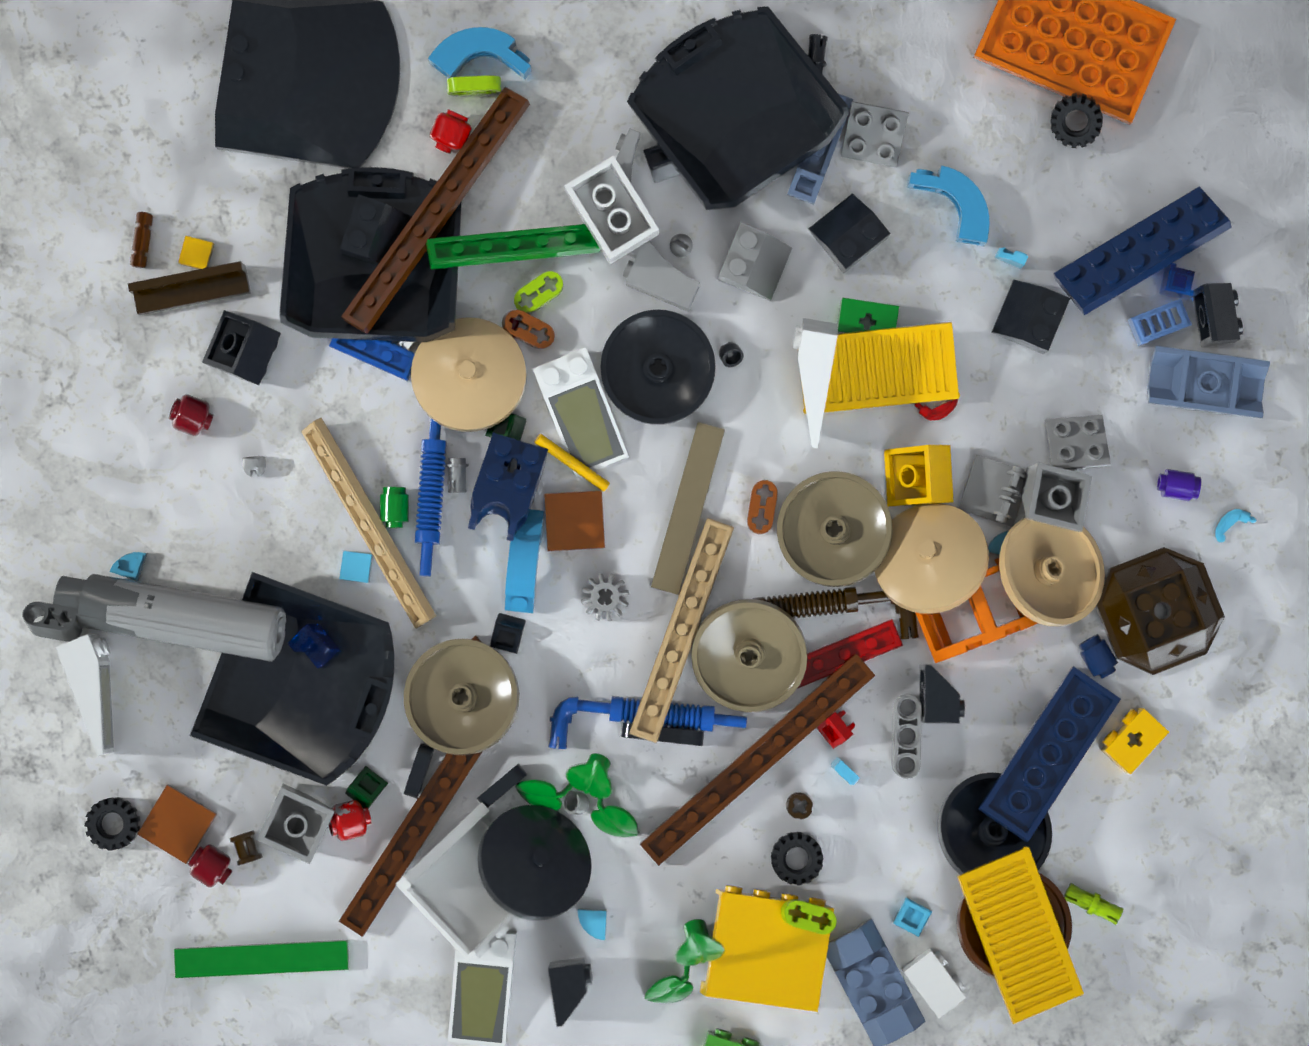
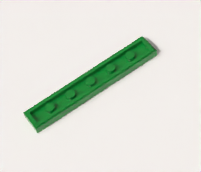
[426,224,600,269]
[174,940,349,978]

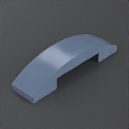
[787,94,853,205]

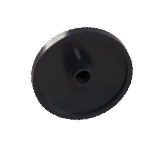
[600,309,716,425]
[937,772,1052,875]
[477,805,592,920]

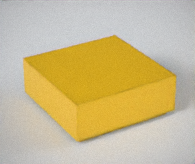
[178,235,214,269]

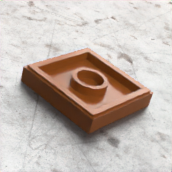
[544,491,605,551]
[137,784,217,864]

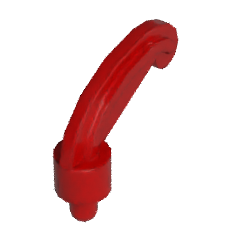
[915,399,958,421]

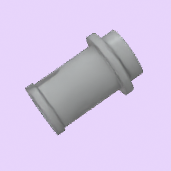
[446,458,469,493]

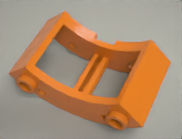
[915,558,1038,663]

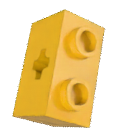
[1101,708,1169,775]

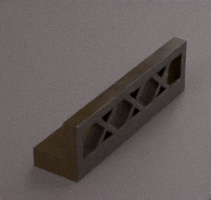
[128,261,251,315]

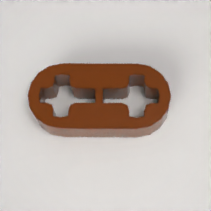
[502,310,555,349]
[747,480,778,534]

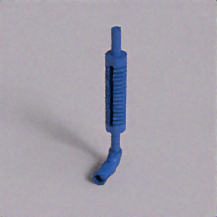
[415,418,447,577]
[548,696,747,749]

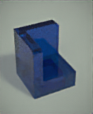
[1159,263,1195,300]
[287,624,340,668]

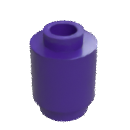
[1157,469,1201,501]

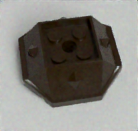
[1096,547,1225,675]

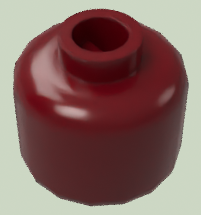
[168,394,213,436]
[187,844,233,888]

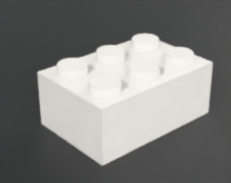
[564,155,659,264]

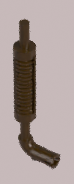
[752,587,919,639]

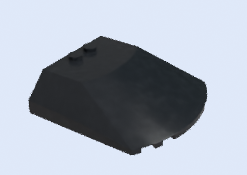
[215,0,400,168]
[627,6,849,210]
[279,167,462,342]
[189,572,395,786]

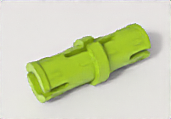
[1064,883,1124,925]

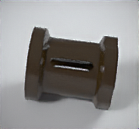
[786,792,813,819]
[229,830,263,866]

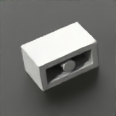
[902,948,966,1019]

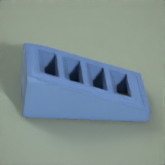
[1127,299,1192,346]

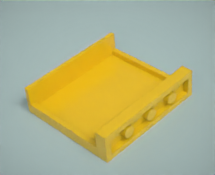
[700,885,834,1012]

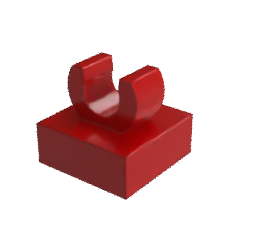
[817,710,855,749]

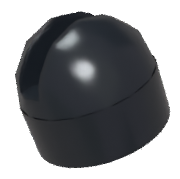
[719,342,744,367]

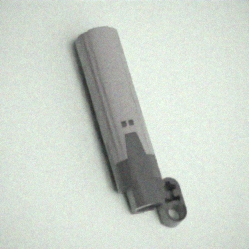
[22,574,286,661]

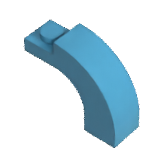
[428,27,532,79]
[907,166,990,247]
[505,509,544,613]

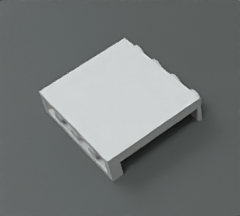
[395,803,520,961]

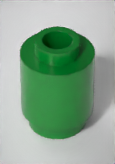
[380,487,409,528]

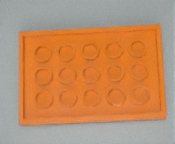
[973,0,1176,125]

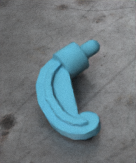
[1215,509,1257,542]

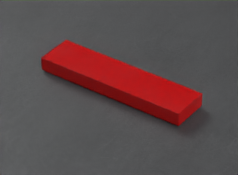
[797,619,903,689]

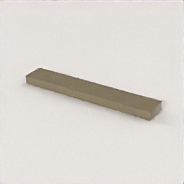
[651,422,725,595]

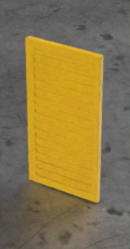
[801,322,960,414]
[957,847,1084,1024]

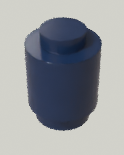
[1078,634,1118,679]

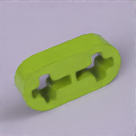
[447,76,501,96]
[514,271,563,314]
[781,899,837,934]

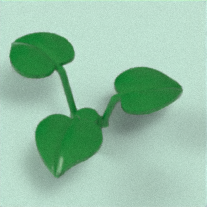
[515,753,640,837]
[644,919,724,1003]

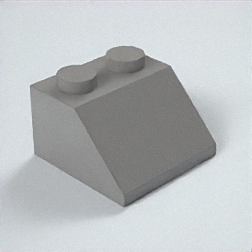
[718,222,792,301]
[1021,462,1092,532]
[257,784,335,864]

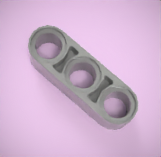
[892,694,922,779]

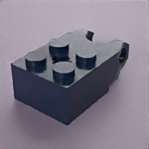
[468,433,548,542]

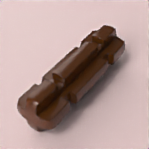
[130,212,153,268]

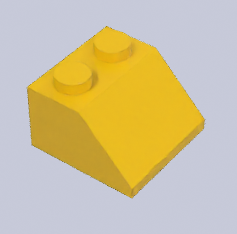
[884,445,954,507]

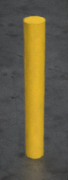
[534,433,610,492]

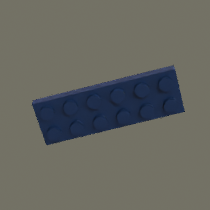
[1053,186,1232,316]
[978,666,1121,842]

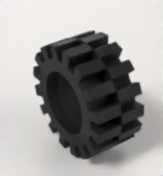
[1050,93,1103,148]
[84,797,140,851]
[771,832,824,885]

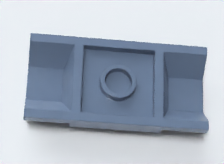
[1147,346,1270,419]
[827,919,926,1046]

